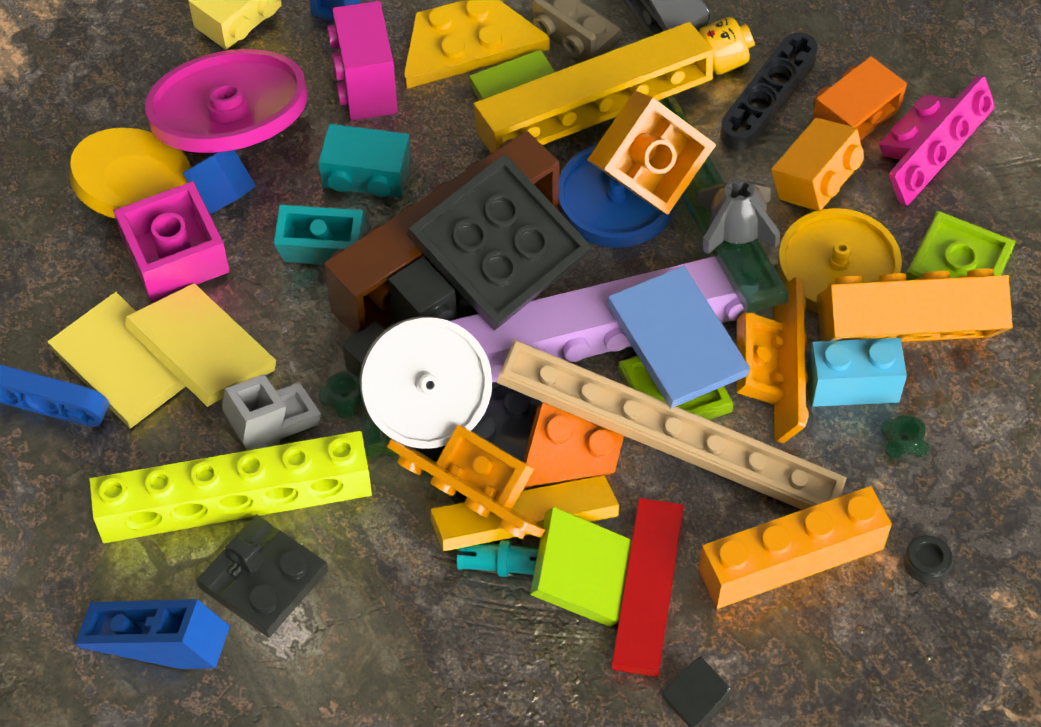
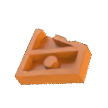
[523,403,624,489]

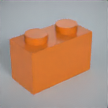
[812,56,907,141]

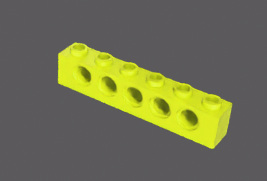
[89,431,372,543]

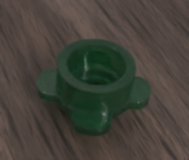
[318,371,363,418]
[362,414,398,458]
[881,415,930,459]

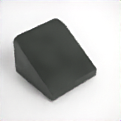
[662,656,731,727]

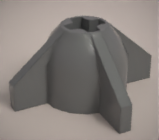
[698,179,780,254]

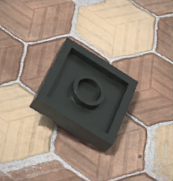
[196,514,328,638]

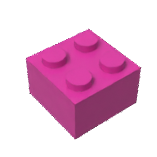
[327,1,398,121]
[113,181,230,302]

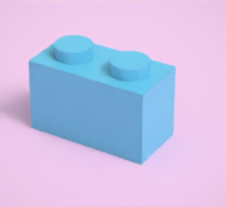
[807,338,907,407]

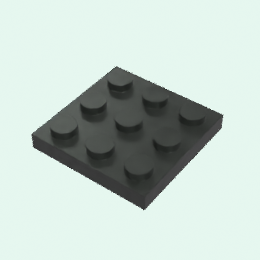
[407,154,592,331]

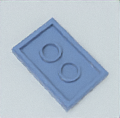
[606,266,750,409]

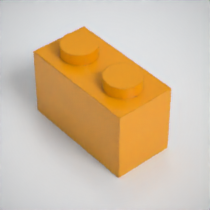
[771,118,864,212]

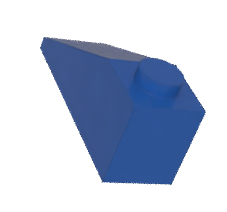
[75,599,230,669]

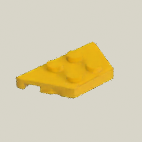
[404,0,550,89]

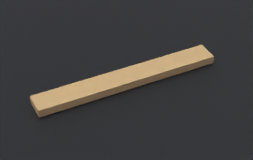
[496,340,847,510]

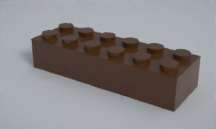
[324,131,559,334]

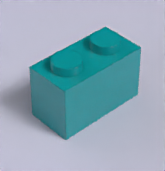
[318,124,411,198]
[274,205,371,265]

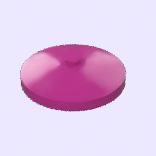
[145,49,308,153]

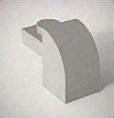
[222,374,321,450]

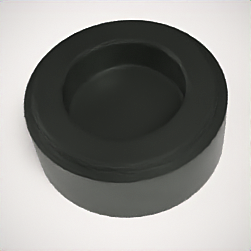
[904,535,952,584]

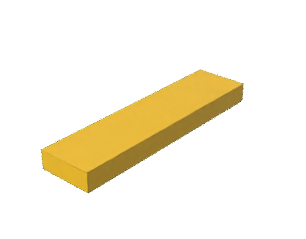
[431,475,619,551]

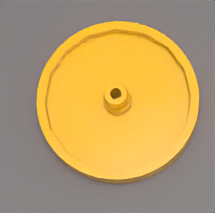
[69,128,191,219]
[778,208,902,313]

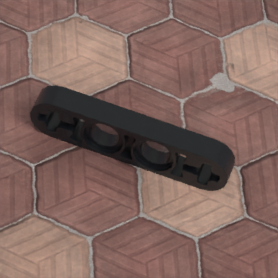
[720,33,818,150]

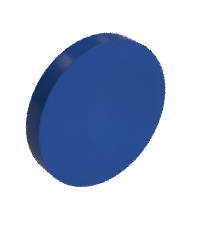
[559,145,676,248]

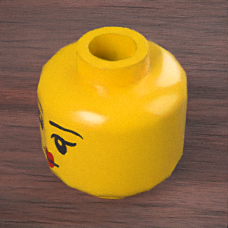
[699,17,755,75]

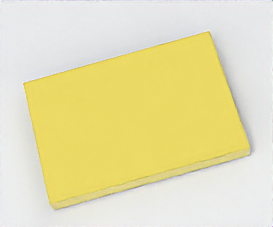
[125,283,277,407]
[47,292,186,429]

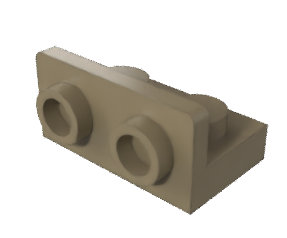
[532,0,622,61]

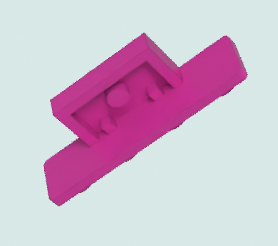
[879,76,995,206]

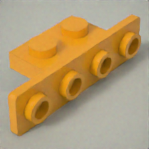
[736,277,808,444]
[387,424,546,539]

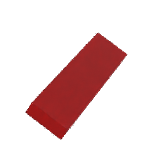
[612,498,684,677]

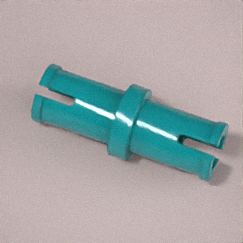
[457,540,539,577]

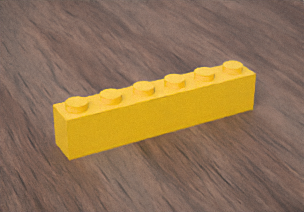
[473,22,713,154]

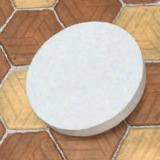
[360,317,492,448]

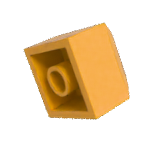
[587,90,716,215]

